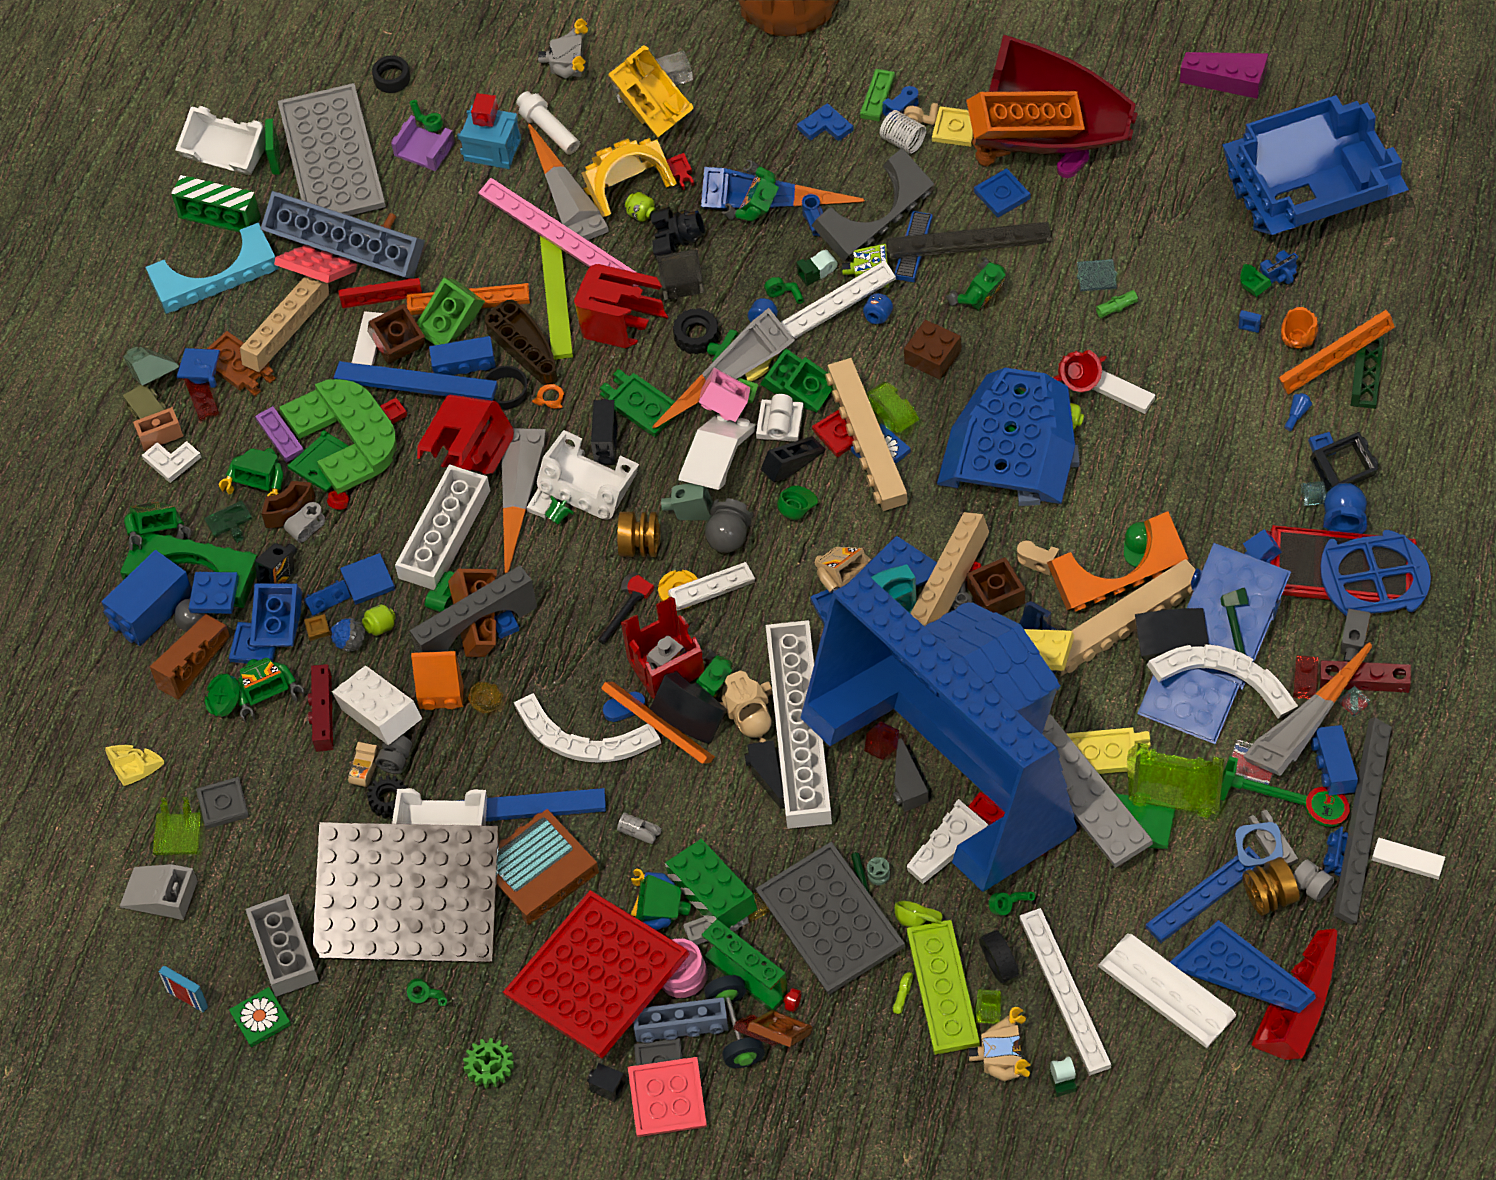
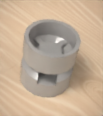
[1293,859,1334,902]

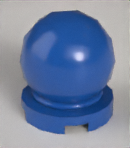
[1323,483,1367,534]

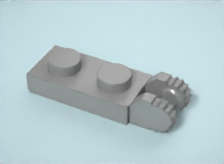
[1248,810,1298,866]

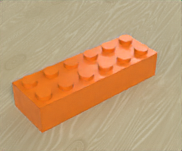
[966,91,1085,139]

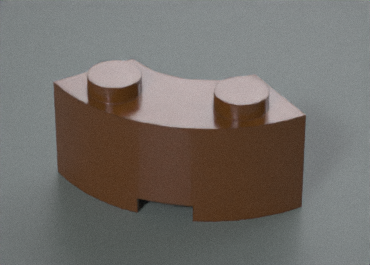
[261,481,316,528]

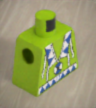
[842,244,889,288]

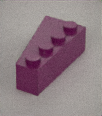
[1180,52,1269,99]

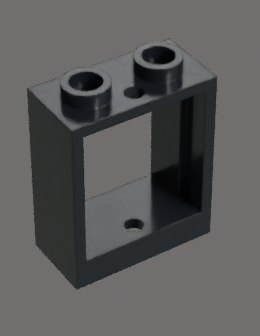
[591,399,618,465]
[1310,432,1379,492]

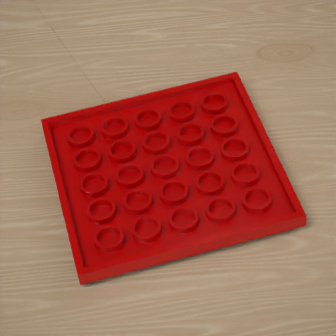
[503,890,690,1059]

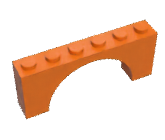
[1047,511,1188,612]

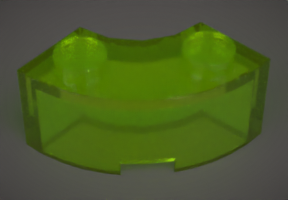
[866,381,920,433]

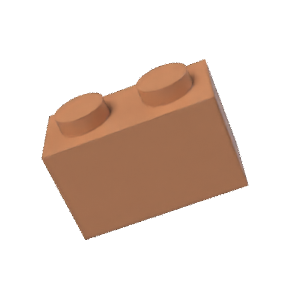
[133,407,183,451]

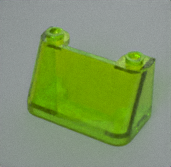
[1127,743,1224,818]

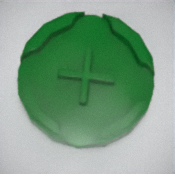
[205,674,240,717]

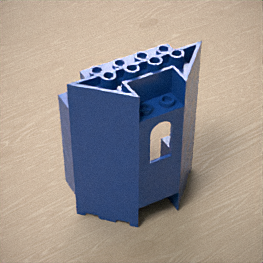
[1222,95,1409,235]

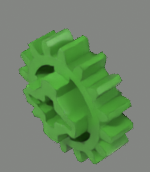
[463,1038,514,1088]

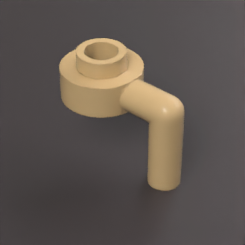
[904,103,939,126]

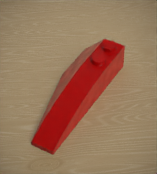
[1251,929,1338,1060]

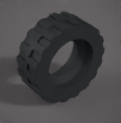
[673,308,719,354]
[979,930,1019,983]

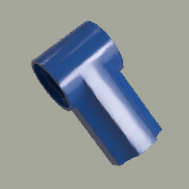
[802,194,823,236]

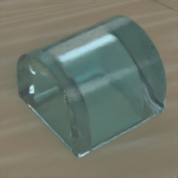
[1301,481,1326,506]

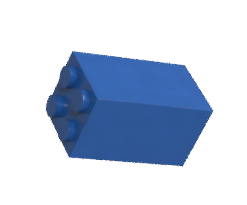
[101,550,192,646]

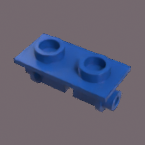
[304,580,351,616]
[1323,827,1348,876]

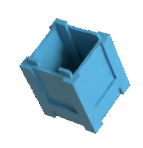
[457,105,521,169]

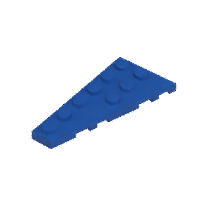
[820,536,937,618]
[1170,920,1316,1013]

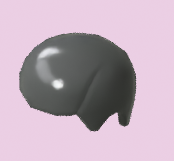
[174,599,208,631]

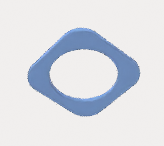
[1235,822,1283,866]

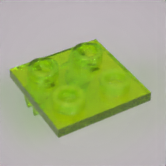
[153,797,201,855]

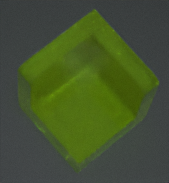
[976,989,1001,1024]

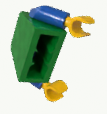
[631,869,691,931]

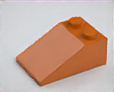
[411,651,464,710]

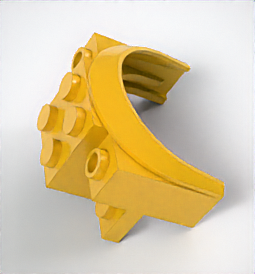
[608,45,693,138]
[581,138,677,217]

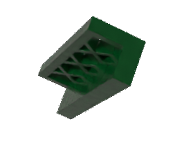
[1350,337,1384,409]

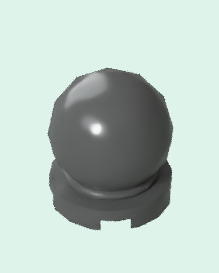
[705,498,753,553]

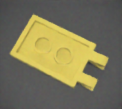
[1067,728,1153,774]

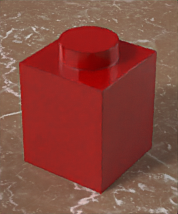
[471,93,498,127]

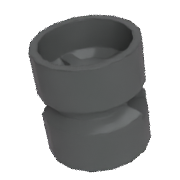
[375,735,413,774]

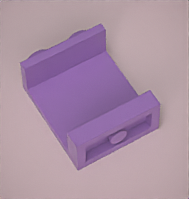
[391,115,455,171]

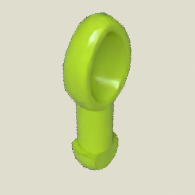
[893,972,913,1014]

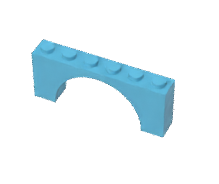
[146,223,279,314]

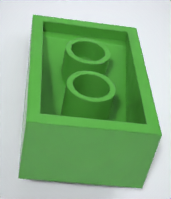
[417,277,485,345]

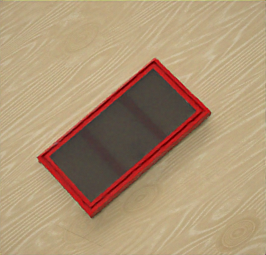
[1270,525,1417,602]

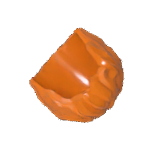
[1281,307,1319,348]

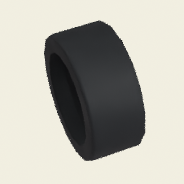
[372,55,410,93]

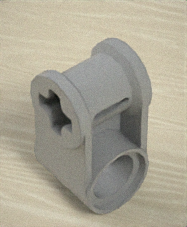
[284,502,325,543]

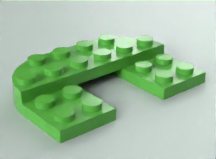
[279,379,397,494]

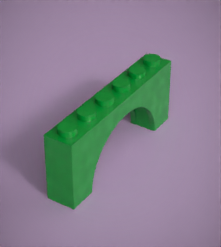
[120,532,258,608]

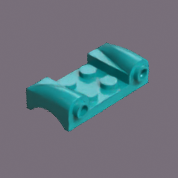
[871,564,917,613]

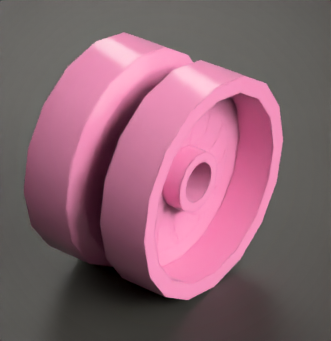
[662,939,708,998]

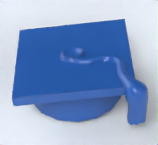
[177,348,220,388]

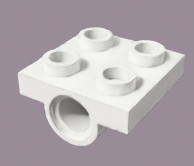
[756,394,804,442]

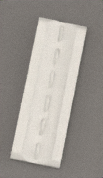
[1098,933,1236,1048]

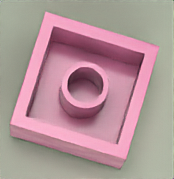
[699,368,750,422]

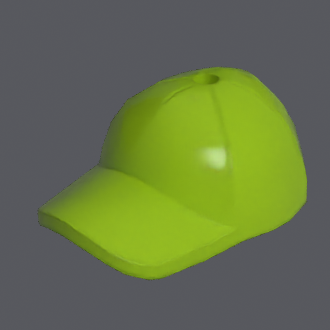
[894,901,942,928]

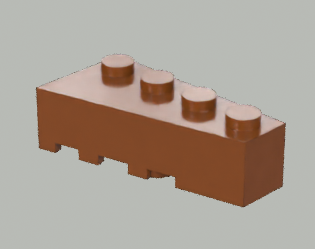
[448,569,497,657]
[149,614,230,700]

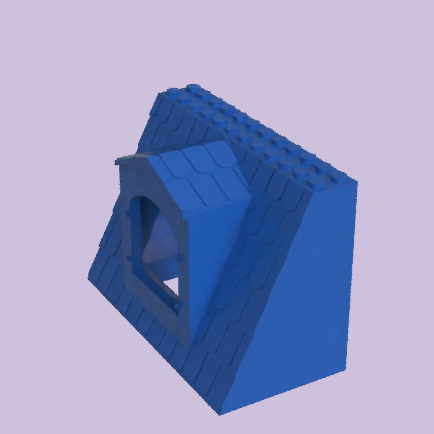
[800,574,1077,892]

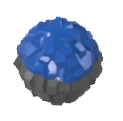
[331,618,365,652]

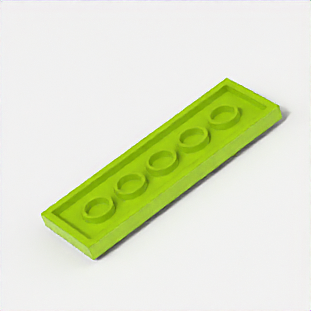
[906,920,980,1055]

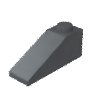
[892,738,929,812]

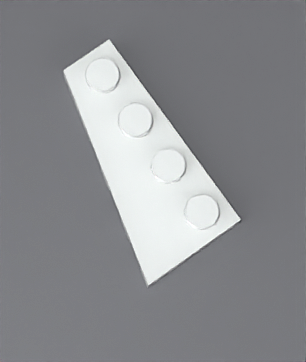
[907,799,989,884]

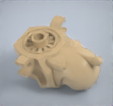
[719,671,773,742]

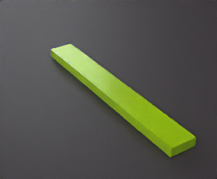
[540,236,573,360]

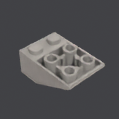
[120,864,198,920]

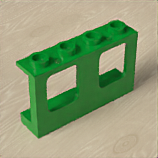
[701,919,788,1011]

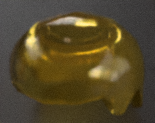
[468,682,503,713]

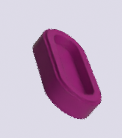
[1057,150,1089,178]

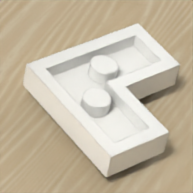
[142,441,202,483]

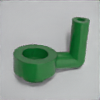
[410,99,444,132]
[764,277,804,304]
[989,892,1035,915]
[406,978,447,1006]

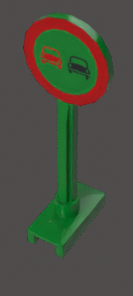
[1215,756,1350,827]

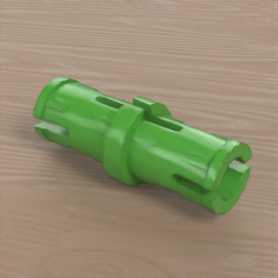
[1095,290,1138,318]

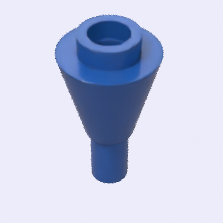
[1284,393,1313,431]

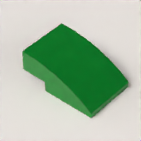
[760,348,833,412]
[1115,794,1176,849]

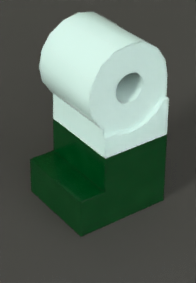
[796,250,838,286]
[1049,1056,1077,1097]

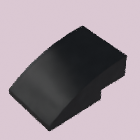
[1135,608,1209,660]
[650,671,727,744]

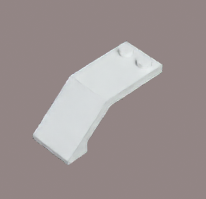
[679,414,756,490]

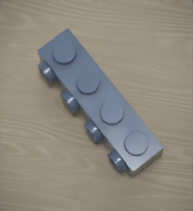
[633,997,728,1043]

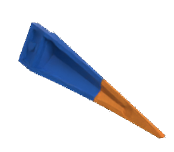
[701,167,865,210]

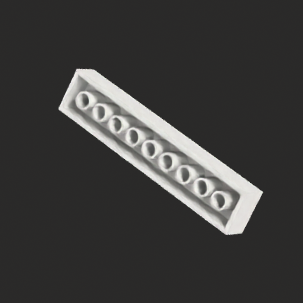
[766,620,832,829]

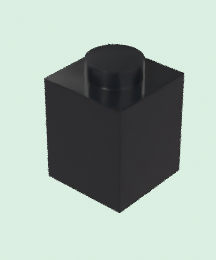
[587,1063,626,1102]

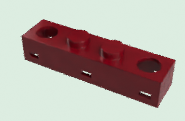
[1320,660,1411,693]
[308,664,333,752]

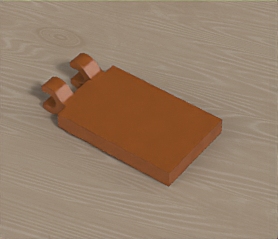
[206,331,276,396]

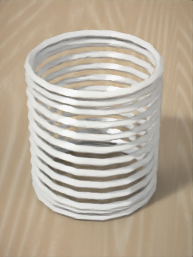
[880,110,926,154]

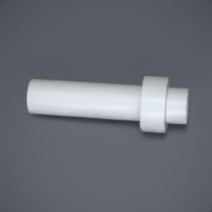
[516,91,580,155]

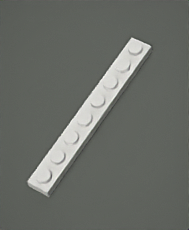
[1019,908,1111,1076]

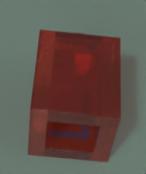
[864,722,899,760]

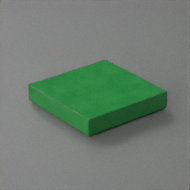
[265,118,280,175]

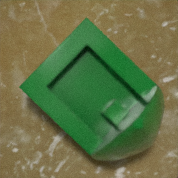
[1240,264,1272,297]

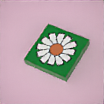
[229,987,291,1048]

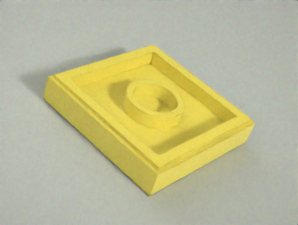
[932,106,974,147]

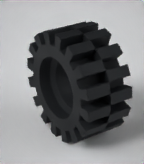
[367,775,406,819]

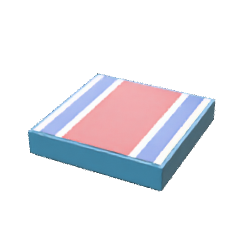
[159,966,208,1013]

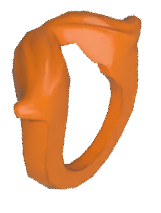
[532,384,564,409]

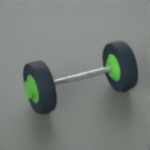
[704,975,765,1068]

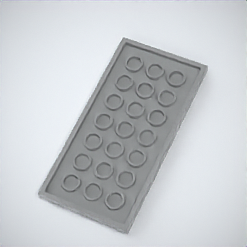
[278,83,386,216]

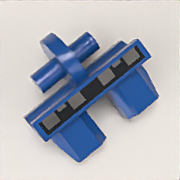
[1260,250,1298,284]

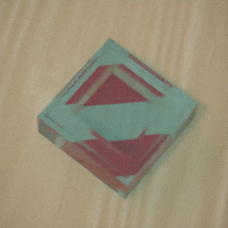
[1338,686,1371,717]

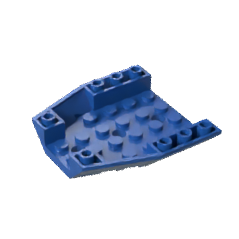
[937,368,1075,504]

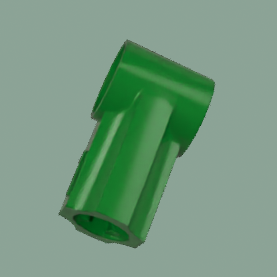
[425,571,454,612]

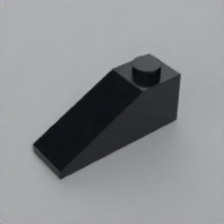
[760,436,826,482]
[744,740,785,809]

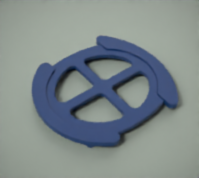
[1320,530,1431,616]

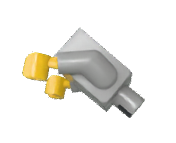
[538,18,588,79]

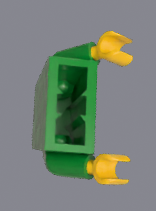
[219,448,284,496]

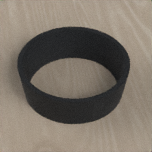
[484,366,527,410]

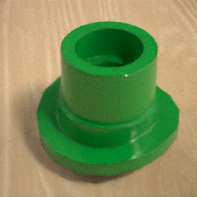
[544,495,575,525]

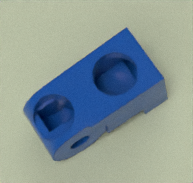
[883,86,918,122]

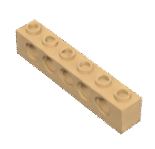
[240,276,329,372]

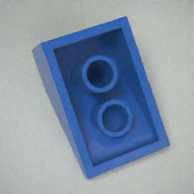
[250,584,302,647]

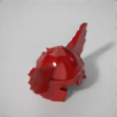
[1052,350,1107,392]

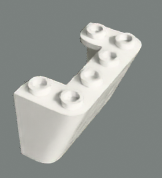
[176,106,265,175]
[537,430,639,520]

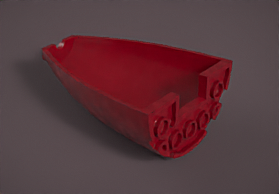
[975,35,1137,154]

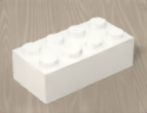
[332,666,422,745]

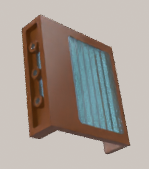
[497,809,599,926]

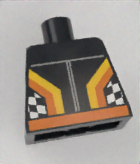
[255,543,297,584]

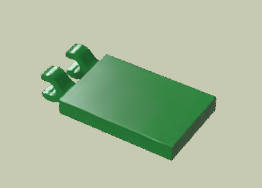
[599,369,675,438]

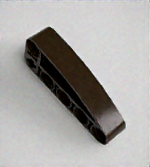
[485,299,558,385]

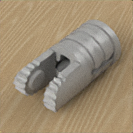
[617,813,662,844]

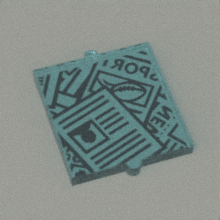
[1077,259,1117,291]

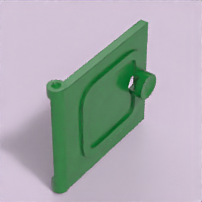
[287,430,349,492]

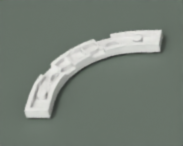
[1147,645,1298,719]
[514,693,661,762]

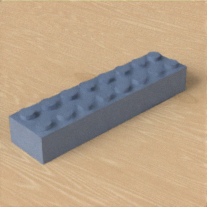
[260,191,425,279]

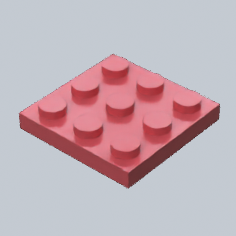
[274,245,357,283]
[628,1057,707,1137]

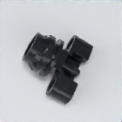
[651,207,705,261]

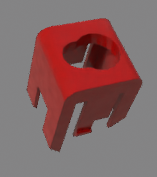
[574,264,668,348]
[417,395,514,474]
[621,597,704,700]

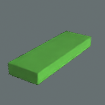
[860,69,895,122]

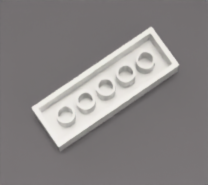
[395,465,490,590]

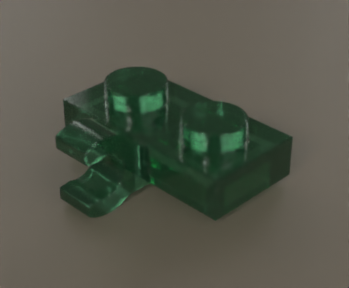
[204,500,252,543]

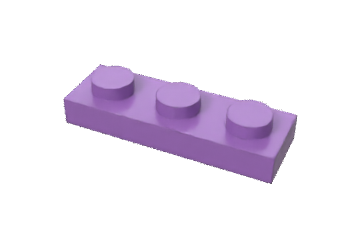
[255,406,304,463]

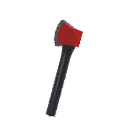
[598,572,654,645]

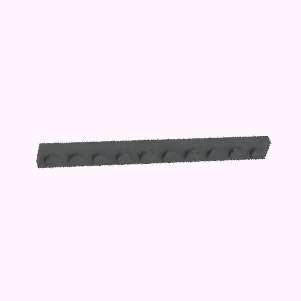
[1333,717,1391,925]

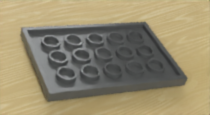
[755,842,905,995]

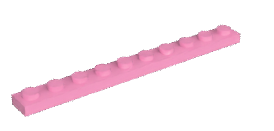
[478,178,639,287]

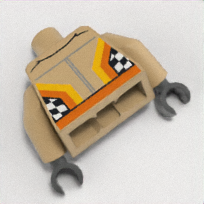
[815,547,872,593]

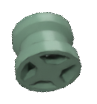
[867,857,890,885]

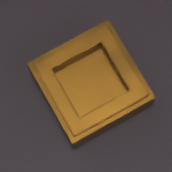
[304,614,331,641]

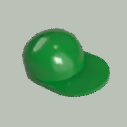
[777,486,818,520]
[1124,522,1147,567]

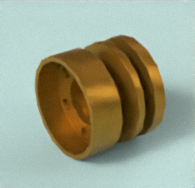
[617,512,661,557]
[1242,857,1299,916]

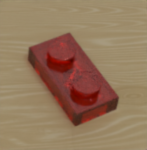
[1293,655,1319,699]

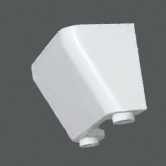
[392,788,487,826]

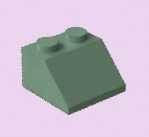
[123,347,179,386]

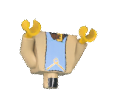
[968,1007,1031,1081]

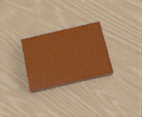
[747,1010,813,1047]

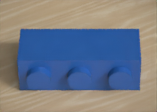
[429,336,496,375]
[1311,725,1358,796]

